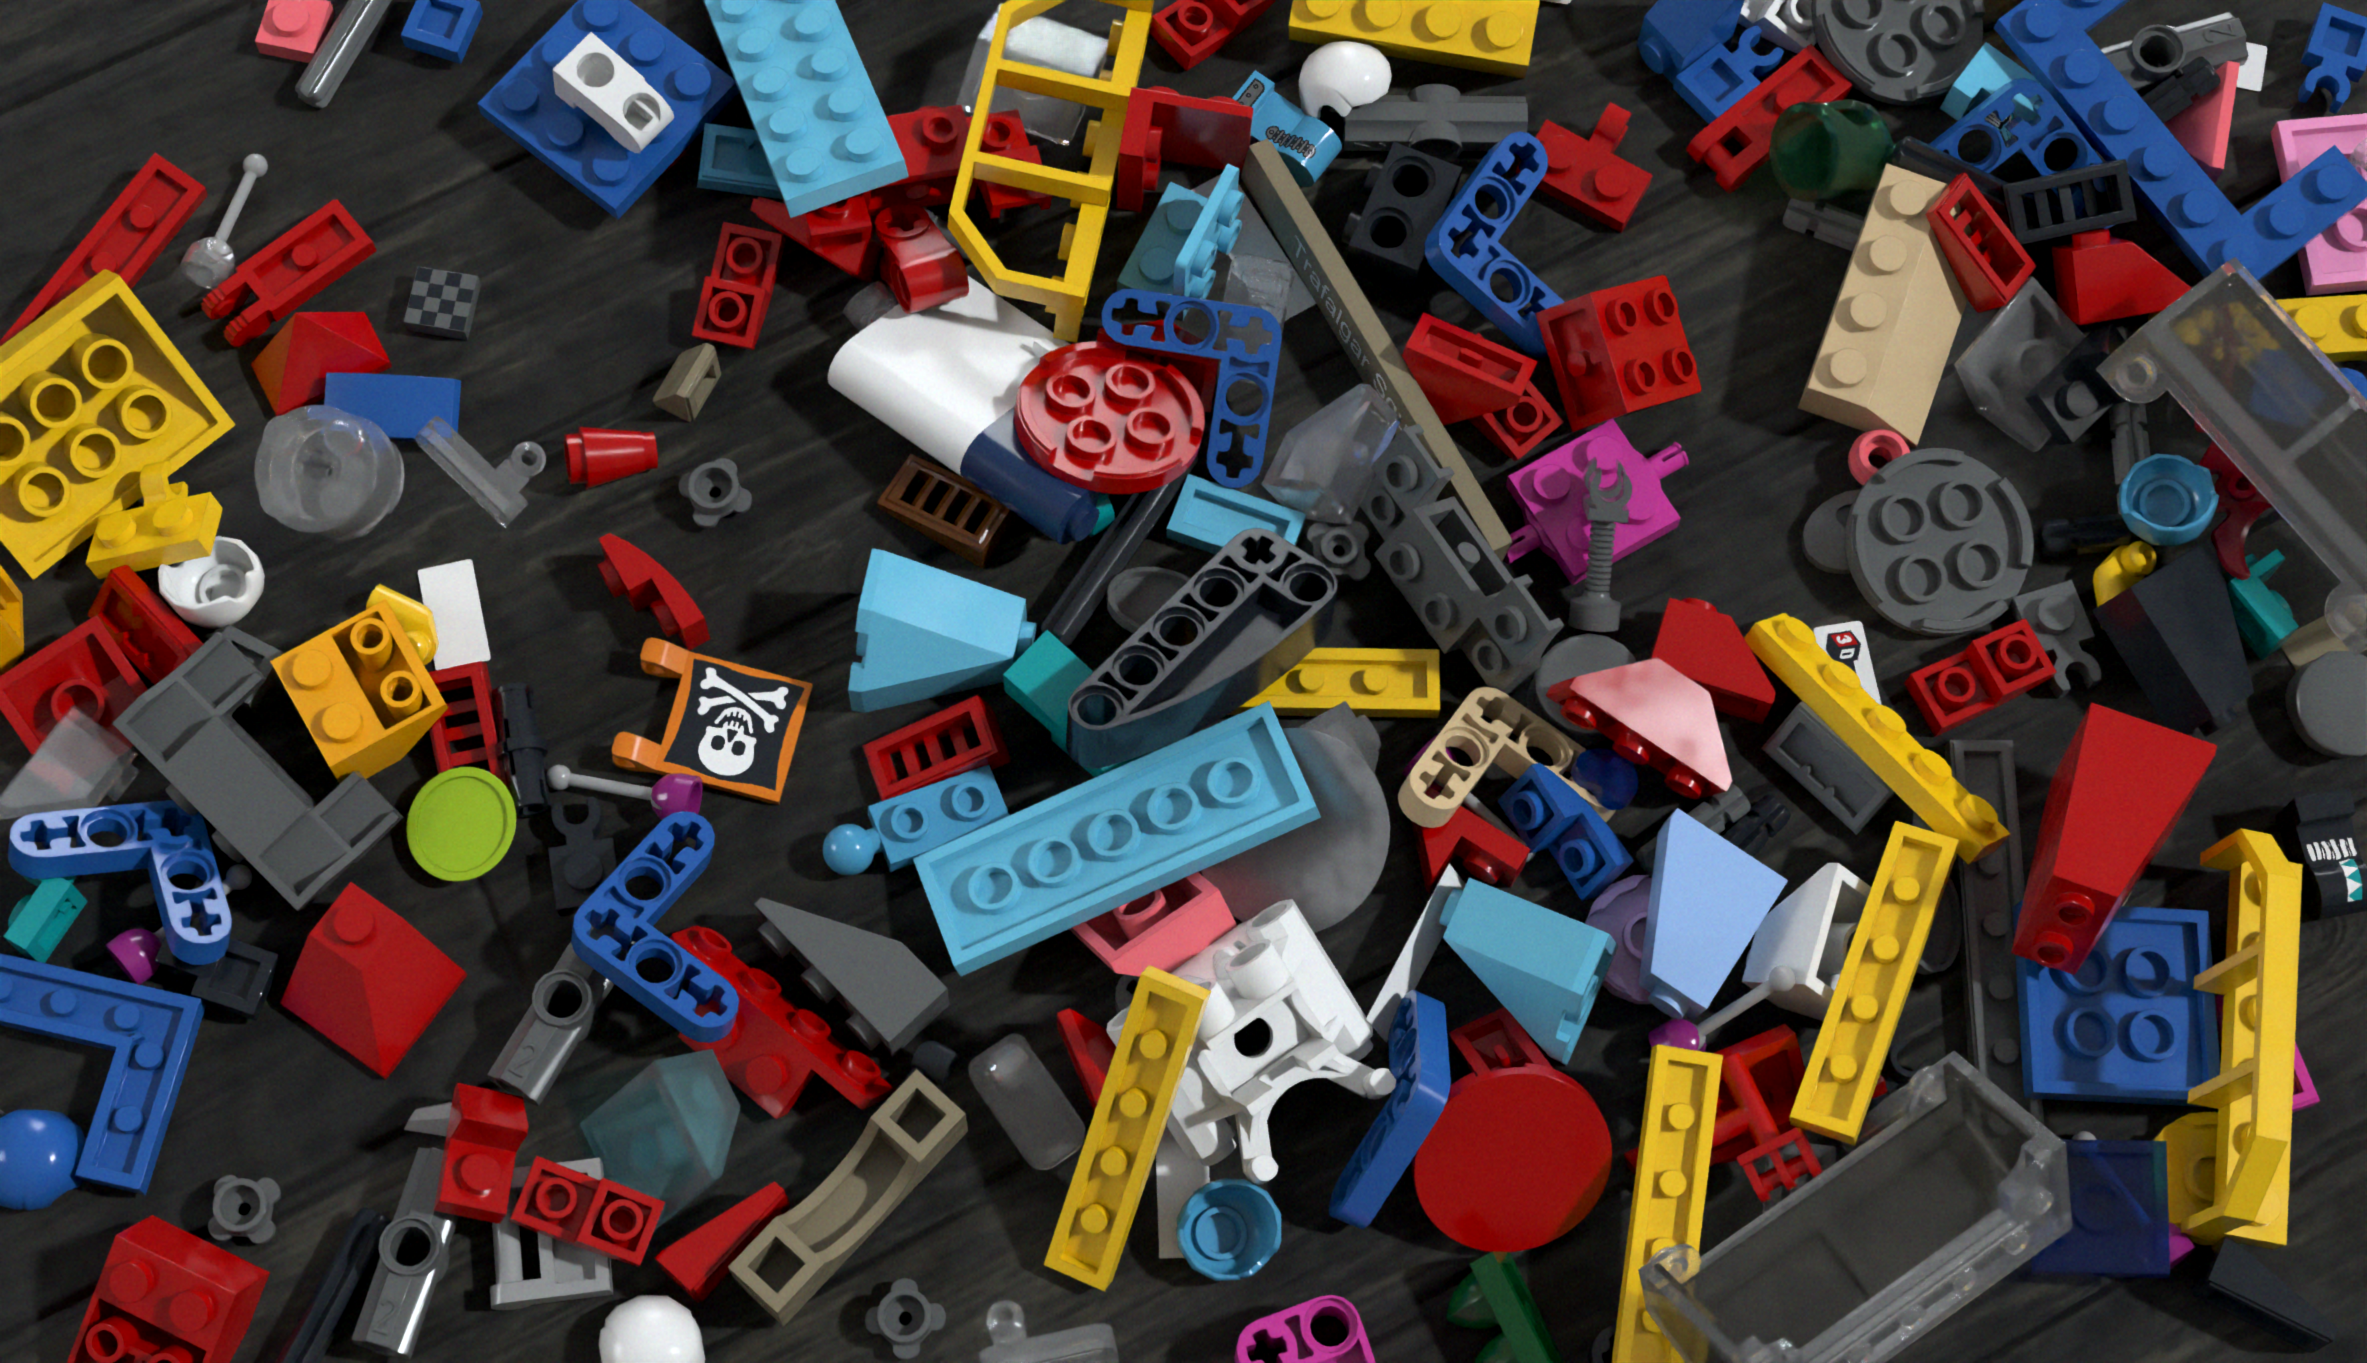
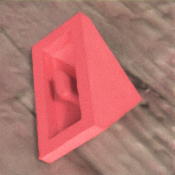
[2164,61,2240,184]

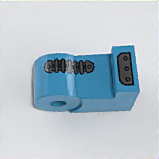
[1232,70,1342,187]

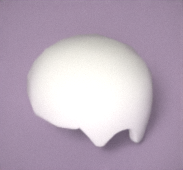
[1299,41,1392,119]
[158,536,265,629]
[599,1295,705,1363]

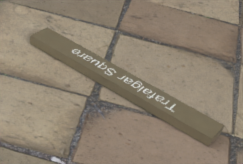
[1240,138,1512,562]

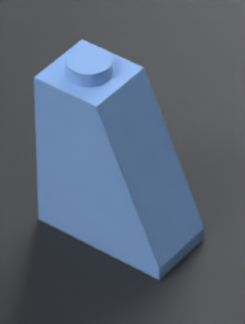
[1638,808,1788,1021]

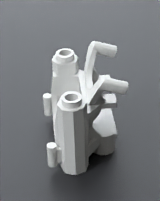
[1106,899,1396,1185]

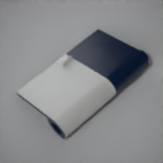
[828,276,1100,545]

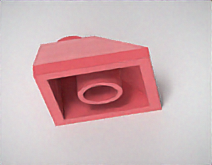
[1069,872,1237,977]

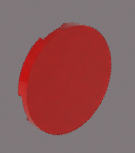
[1014,341,1205,494]
[1412,1063,1612,1252]

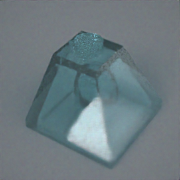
[580,1049,740,1231]

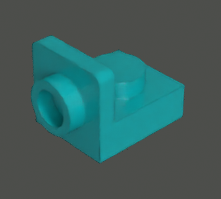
[2224,549,2299,660]
[3,875,88,963]

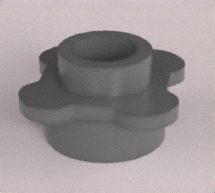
[679,458,752,528]
[1307,521,1371,583]
[208,1175,281,1244]
[865,1278,946,1360]

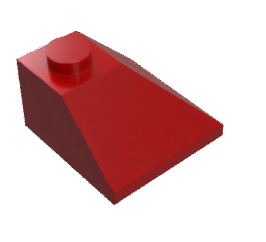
[280,882,467,1080]

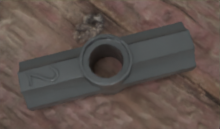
[2100,12,2249,97]
[1342,84,1528,161]
[487,924,636,1107]
[352,1147,459,1359]

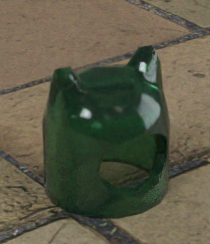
[1769,99,1895,202]

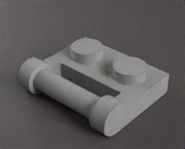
[490,1158,613,1310]

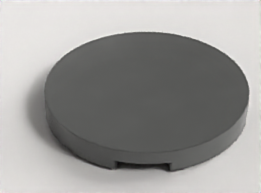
[1811,0,1986,106]
[1845,448,2034,637]

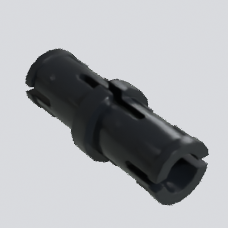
[491,682,552,818]

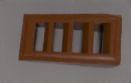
[877,454,1016,569]

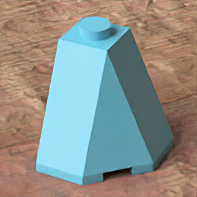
[848,548,1036,713]
[1439,878,1619,1066]

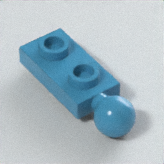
[823,765,1010,876]

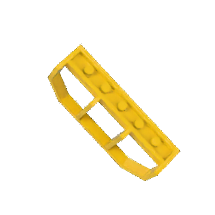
[947,0,1154,343]
[2181,828,2302,1250]

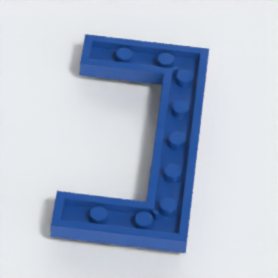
[1994,0,2367,304]
[0,953,206,1195]

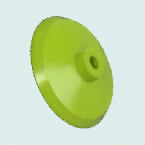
[406,767,516,881]

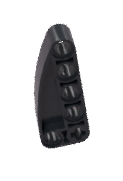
[1066,528,1338,769]

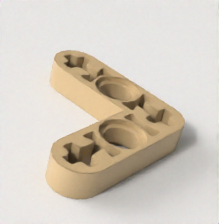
[1398,687,1626,828]

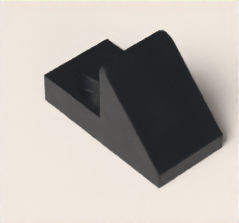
[2024,320,2144,445]

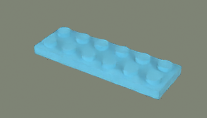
[703,0,909,218]
[913,701,1321,976]

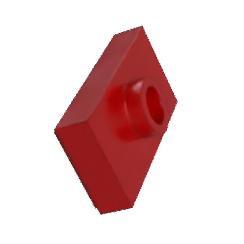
[87,565,203,685]

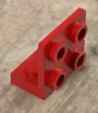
[1117,86,1254,212]
[1535,275,1702,432]

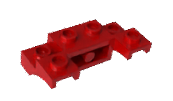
[799,104,1052,248]

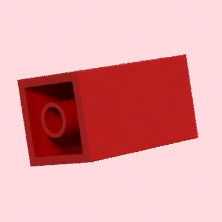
[2011,702,2217,975]

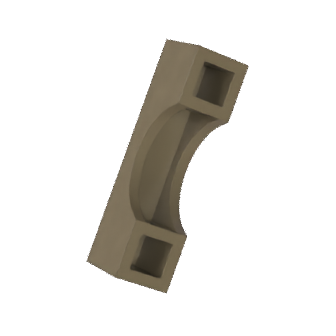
[728,1069,968,1327]

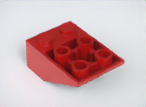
[67,1215,270,1363]

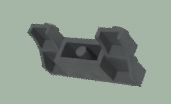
[1356,424,1564,694]
[112,632,403,911]

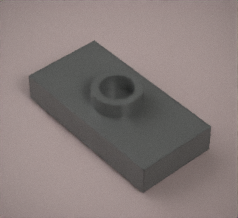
[1761,701,1895,835]

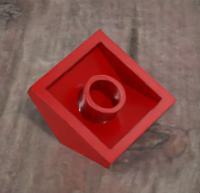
[0,615,148,794]

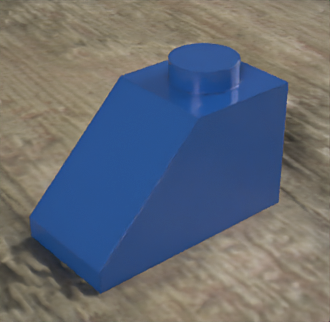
[1637,0,1744,85]

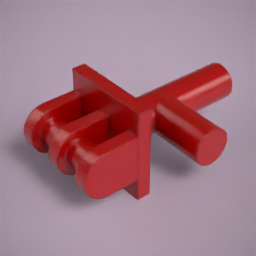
[1712,1052,1823,1203]

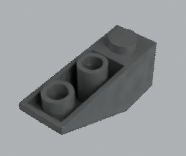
[754,897,950,1058]

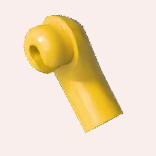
[2093,541,2157,630]
[366,584,439,665]

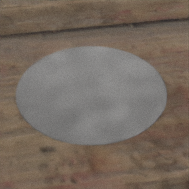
[1201,728,1390,933]

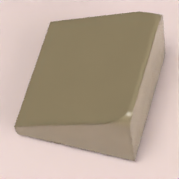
[653,343,721,422]

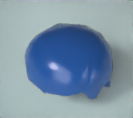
[0,1109,86,1211]

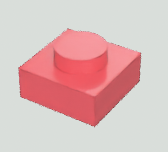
[255,0,335,63]

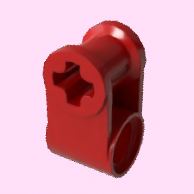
[875,204,969,314]

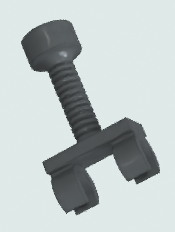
[1568,457,1632,632]

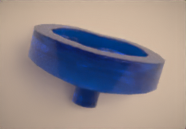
[1571,748,1638,810]

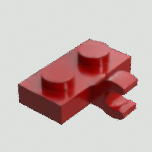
[1516,102,1653,233]

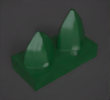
[1446,1251,1565,1363]

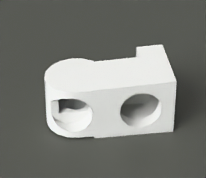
[552,32,674,153]

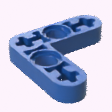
[1928,78,2116,229]
[1425,131,1565,359]
[1101,288,1282,488]
[8,800,232,965]
[571,811,739,1043]
[1329,990,1451,1230]

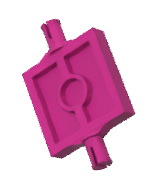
[1503,419,1689,586]

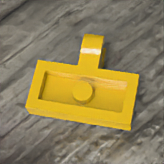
[86,460,223,579]

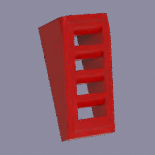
[1925,173,2036,313]
[750,197,883,283]
[428,661,507,787]
[863,695,1011,801]
[654,1181,790,1303]

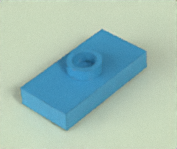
[697,123,783,199]

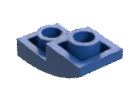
[322,372,461,443]
[1498,763,1634,901]

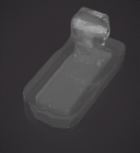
[1214,253,1295,384]
[415,416,546,527]
[969,1034,1085,1170]
[979,1301,1119,1363]

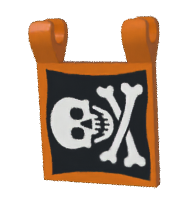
[612,637,813,805]

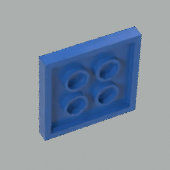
[477,0,739,219]
[2012,900,2220,1107]

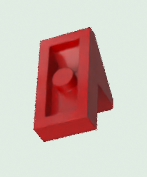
[1411,787,1531,893]
[434,1083,529,1224]

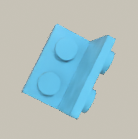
[1117,164,1245,321]

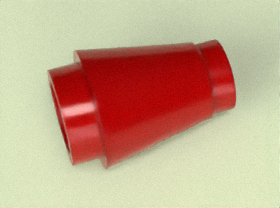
[564,427,658,489]

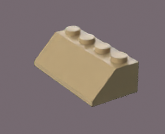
[1798,164,1982,449]

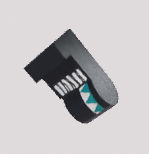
[2275,788,2367,921]

